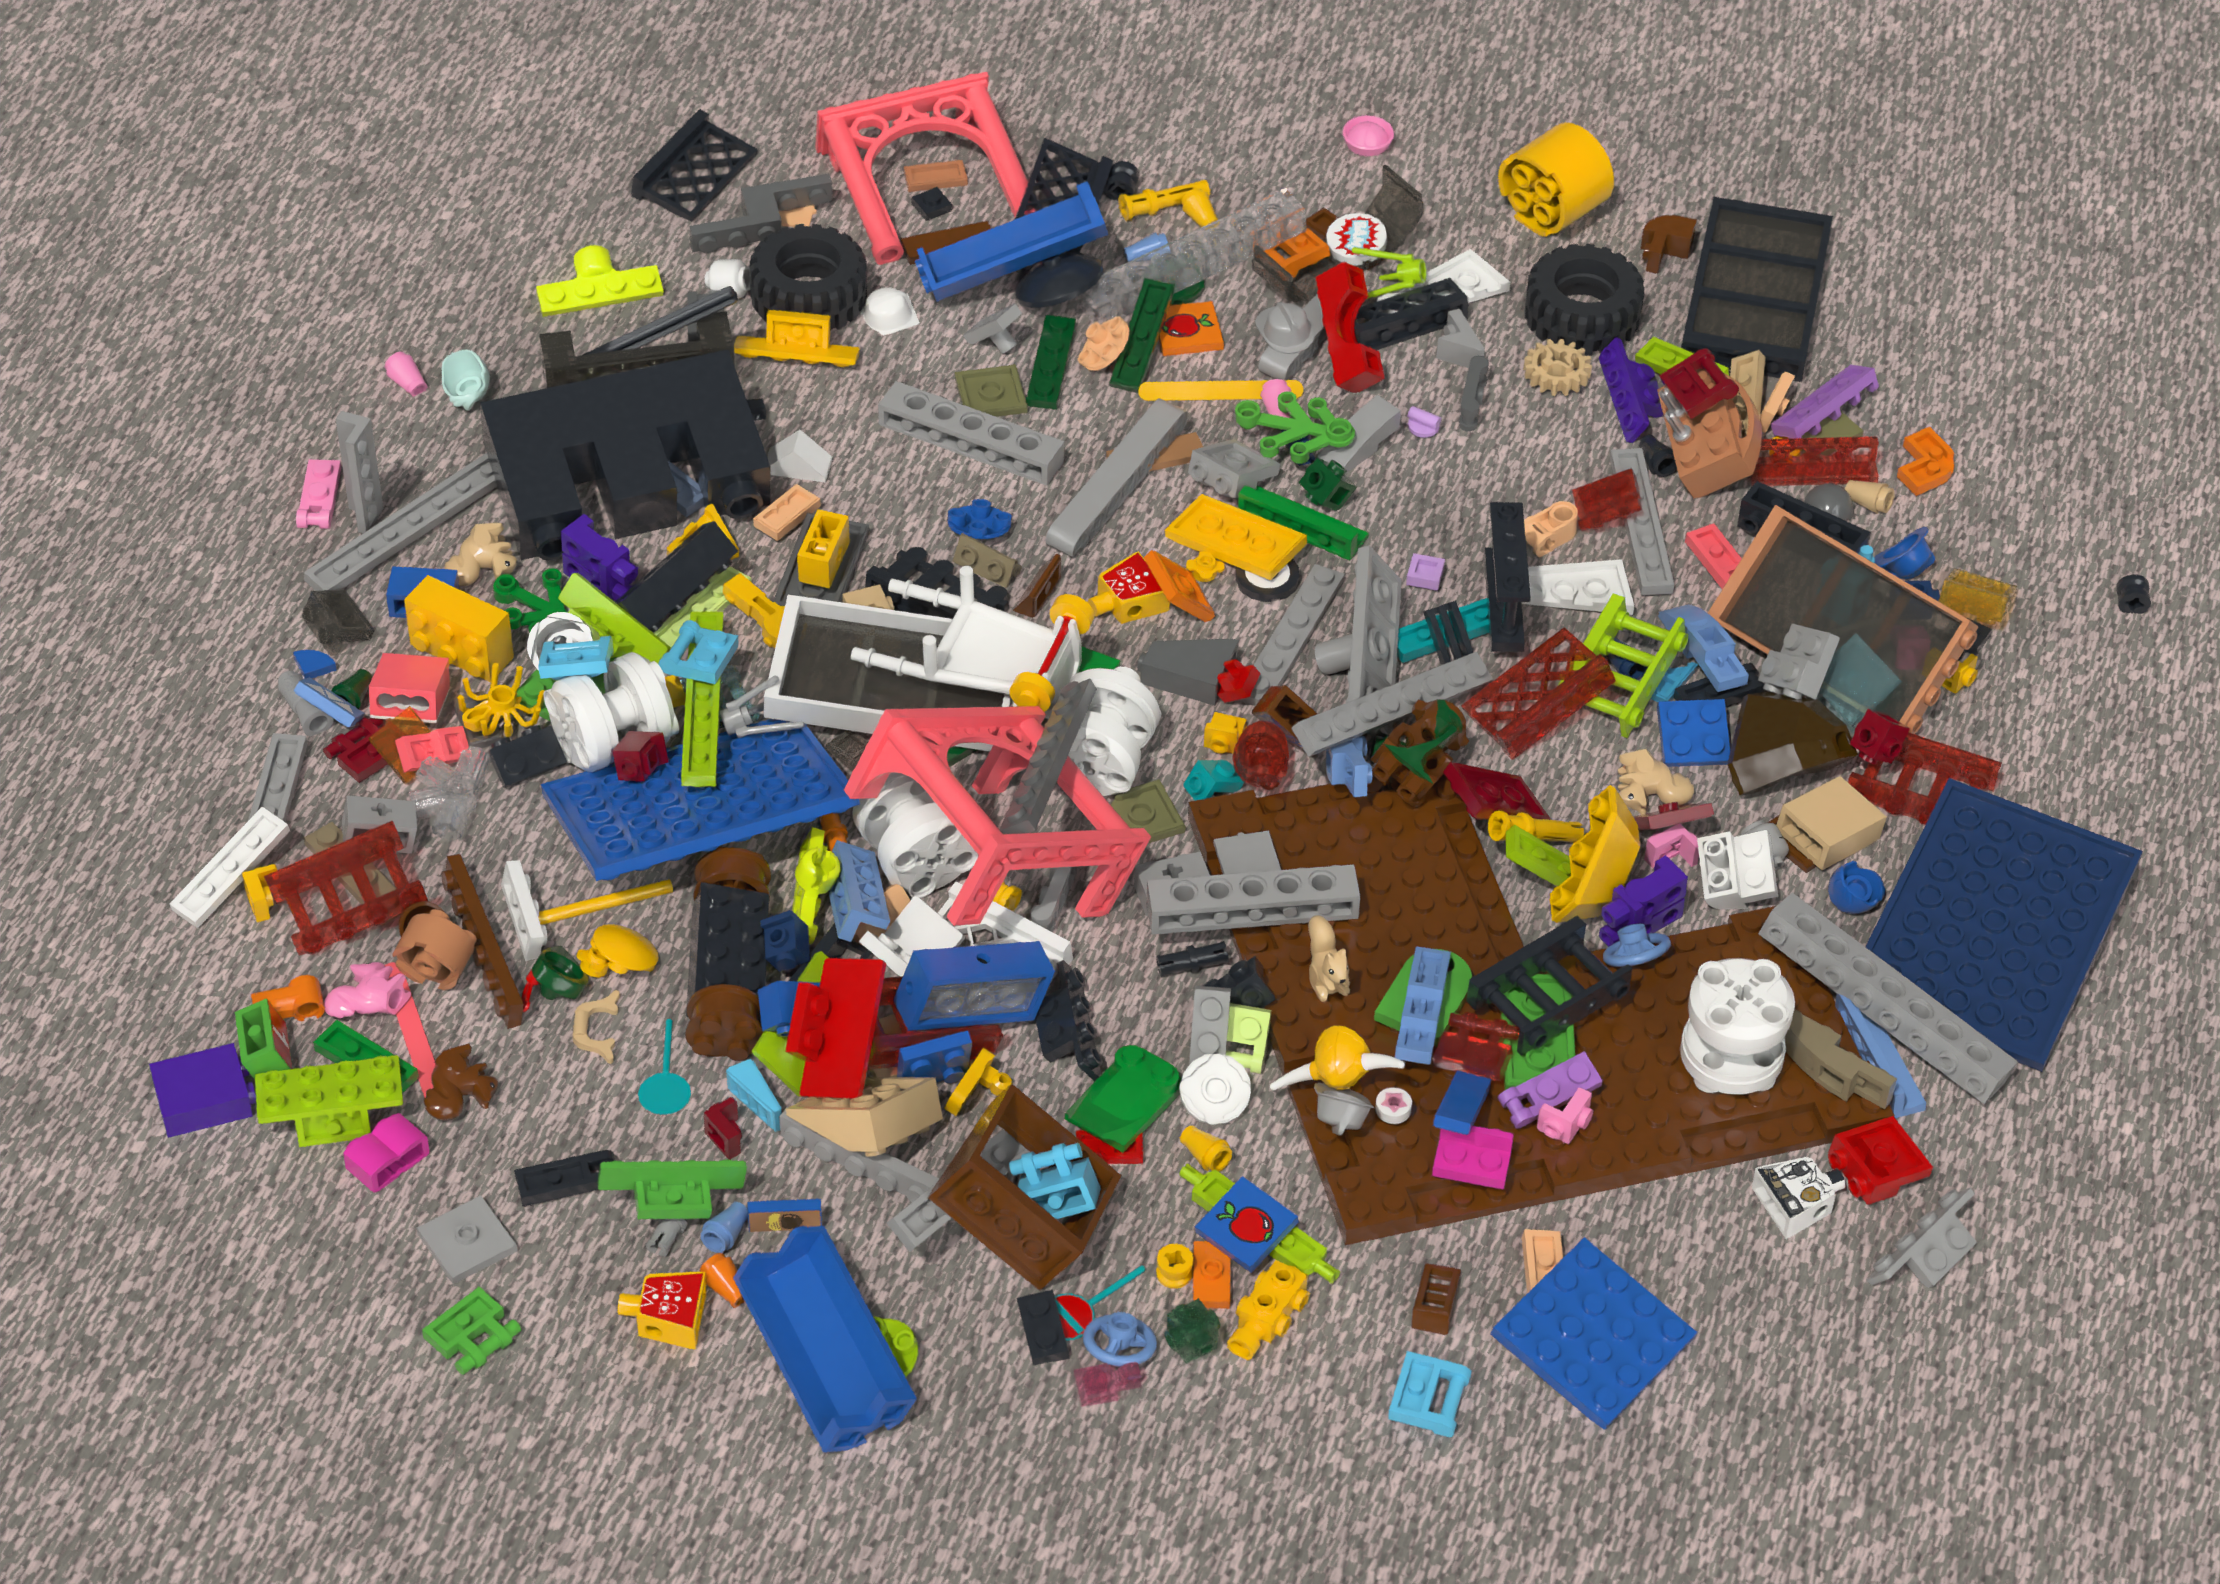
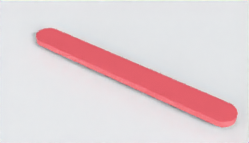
[385,962,435,1098]

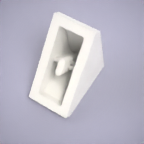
[767,430,832,482]

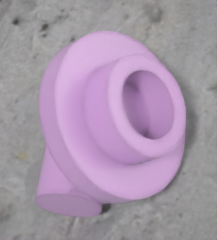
[1408,406,1441,437]

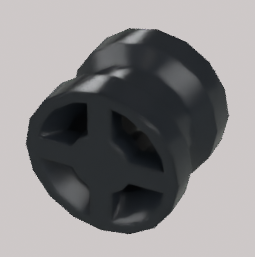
[2116,574,2151,614]

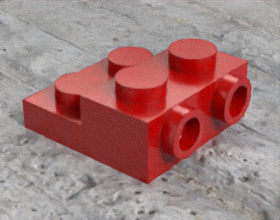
[1828,1116,1933,1205]

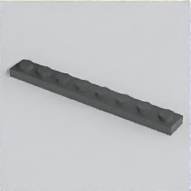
[999,678,1097,834]

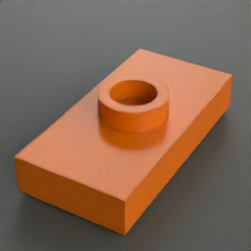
[1193,1241,1230,1309]

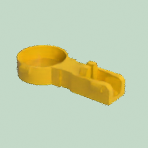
[723,573,807,648]

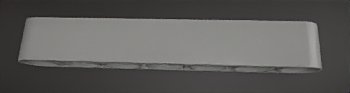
[1045,398,1188,558]

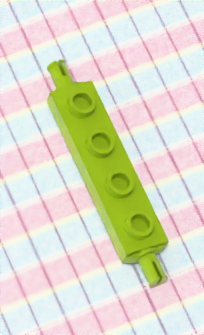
[1179,1163,1340,1284]

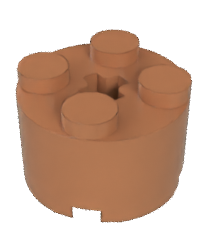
[393,909,477,990]

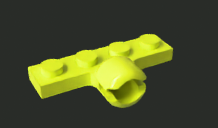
[536,245,663,317]
[792,827,841,945]

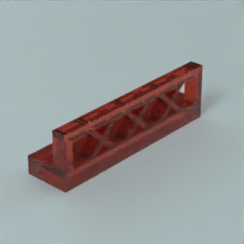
[1750,436,1879,486]

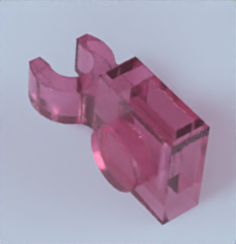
[1074,1362,1142,1407]

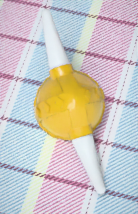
[1270,1026,1405,1090]

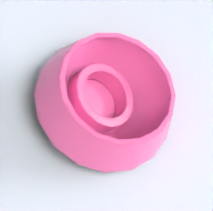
[1343,115,1394,156]

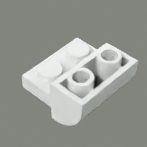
[1697,830,1778,910]

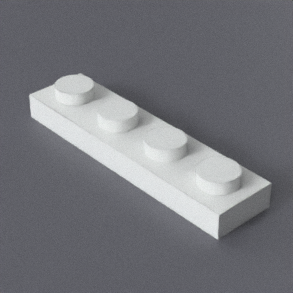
[170,807,290,929]

